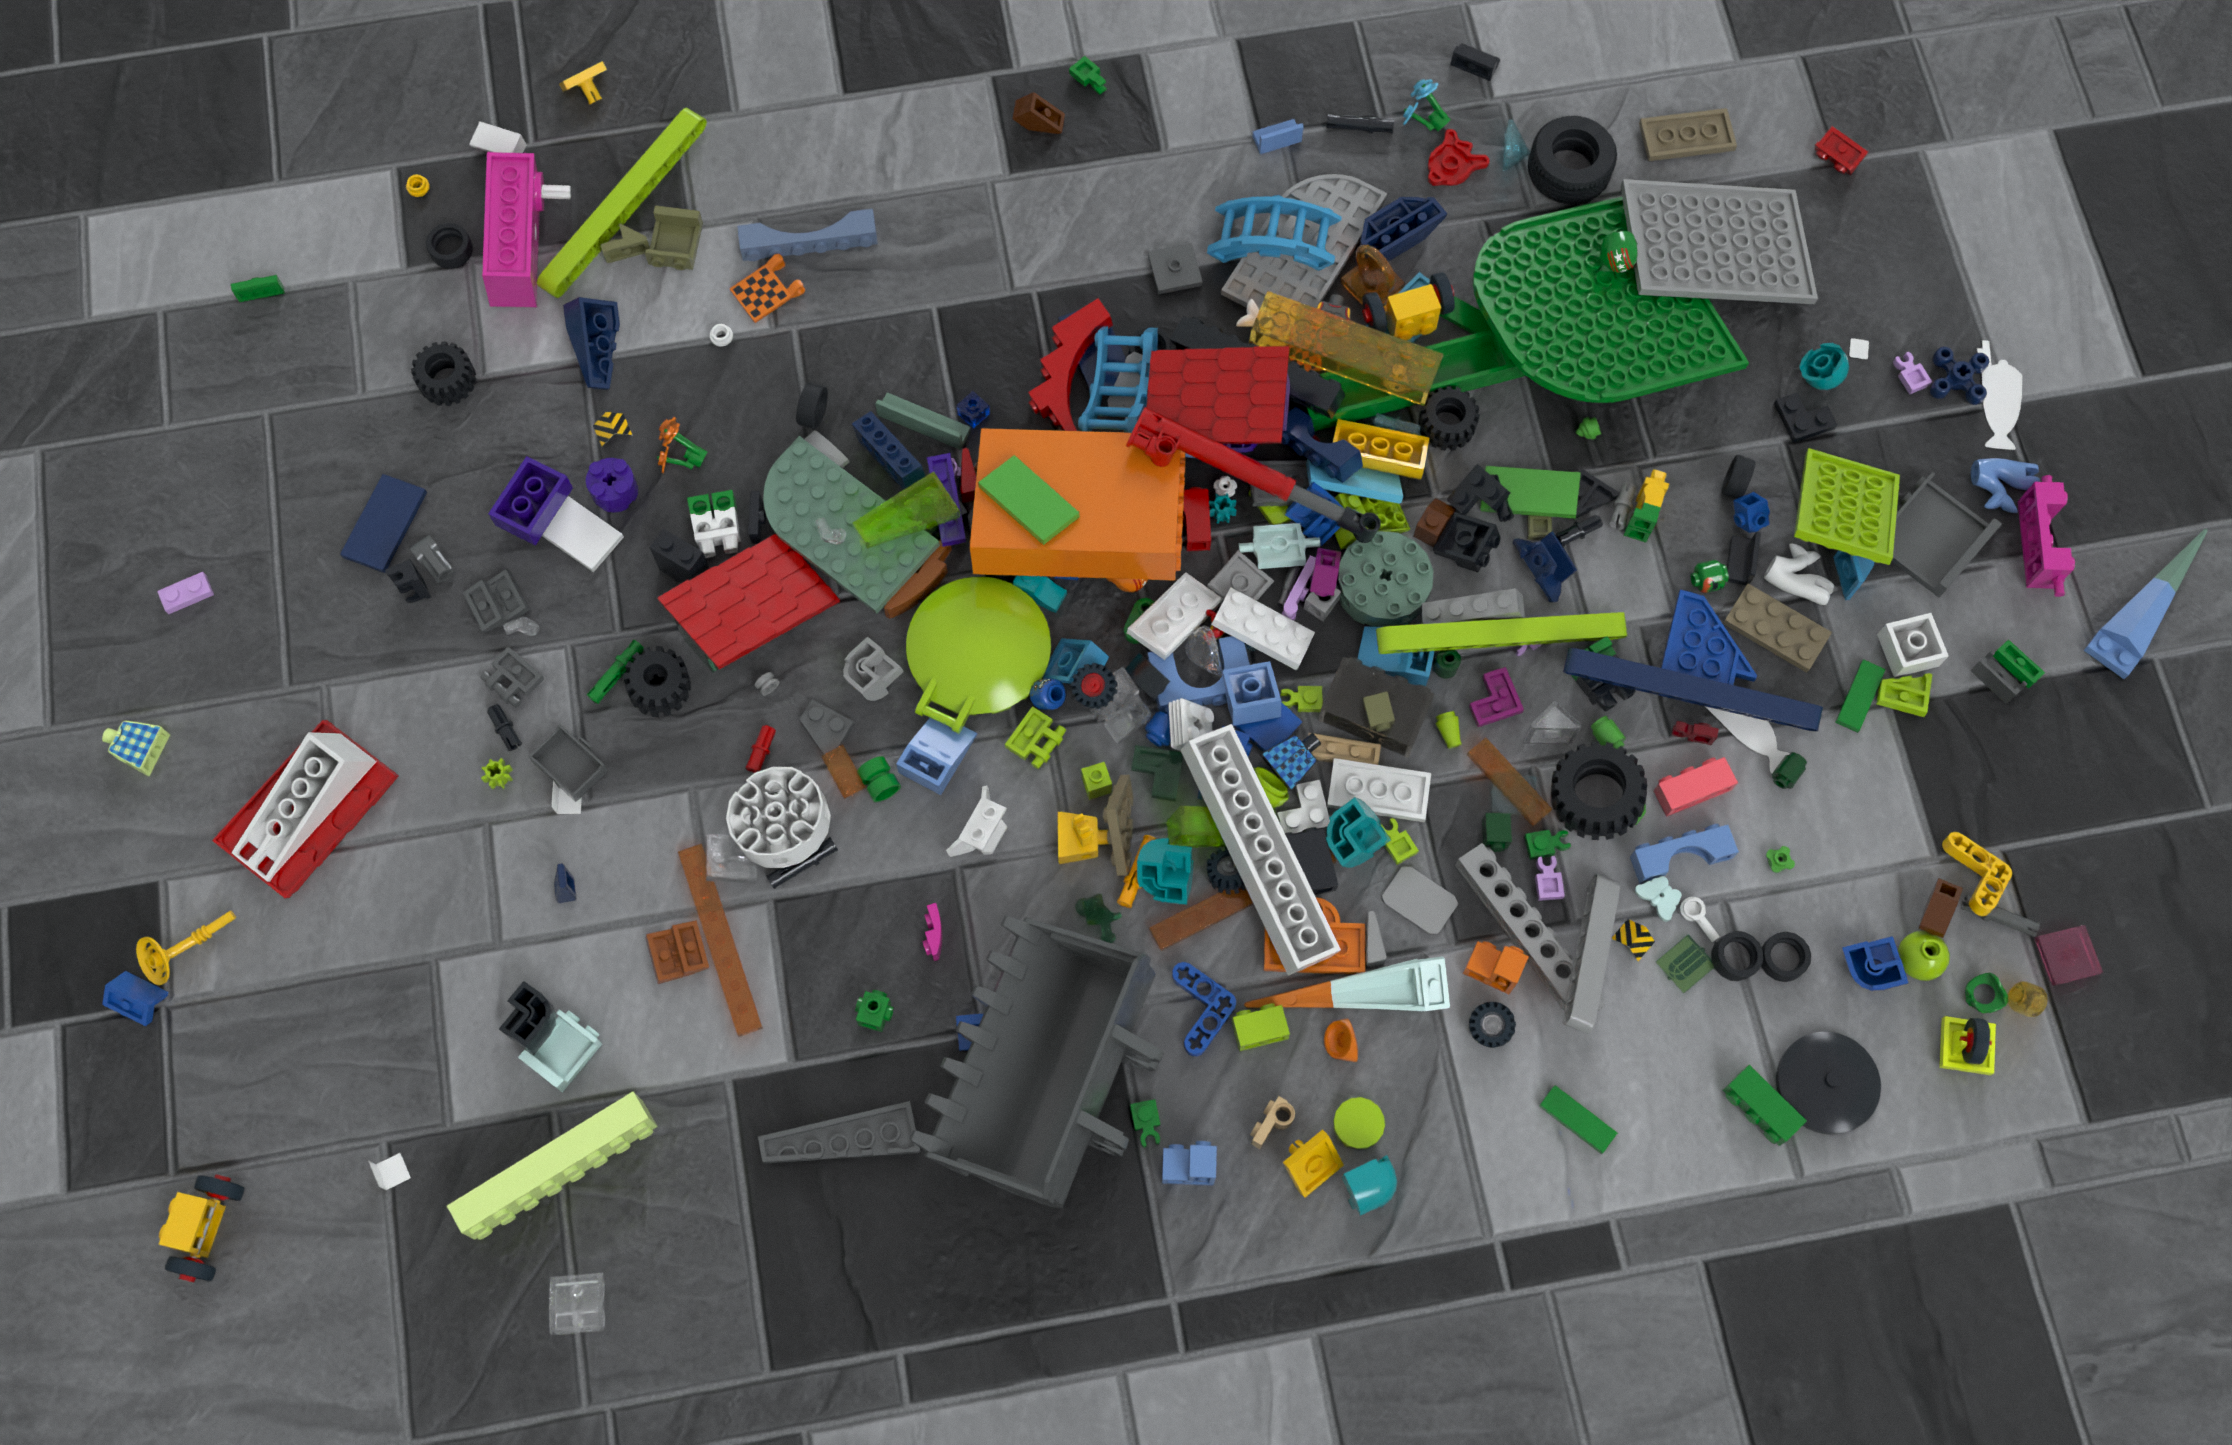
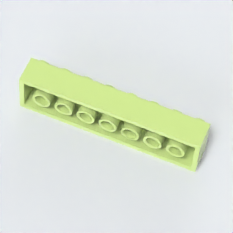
[447,1092,658,1240]

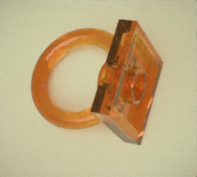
[1340,244,1405,304]

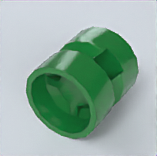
[857,756,901,802]

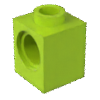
[1081,762,1112,800]

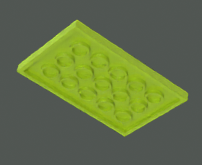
[1794,448,1900,565]

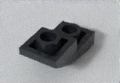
[1124,652,1170,700]

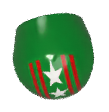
[1600,231,1638,272]

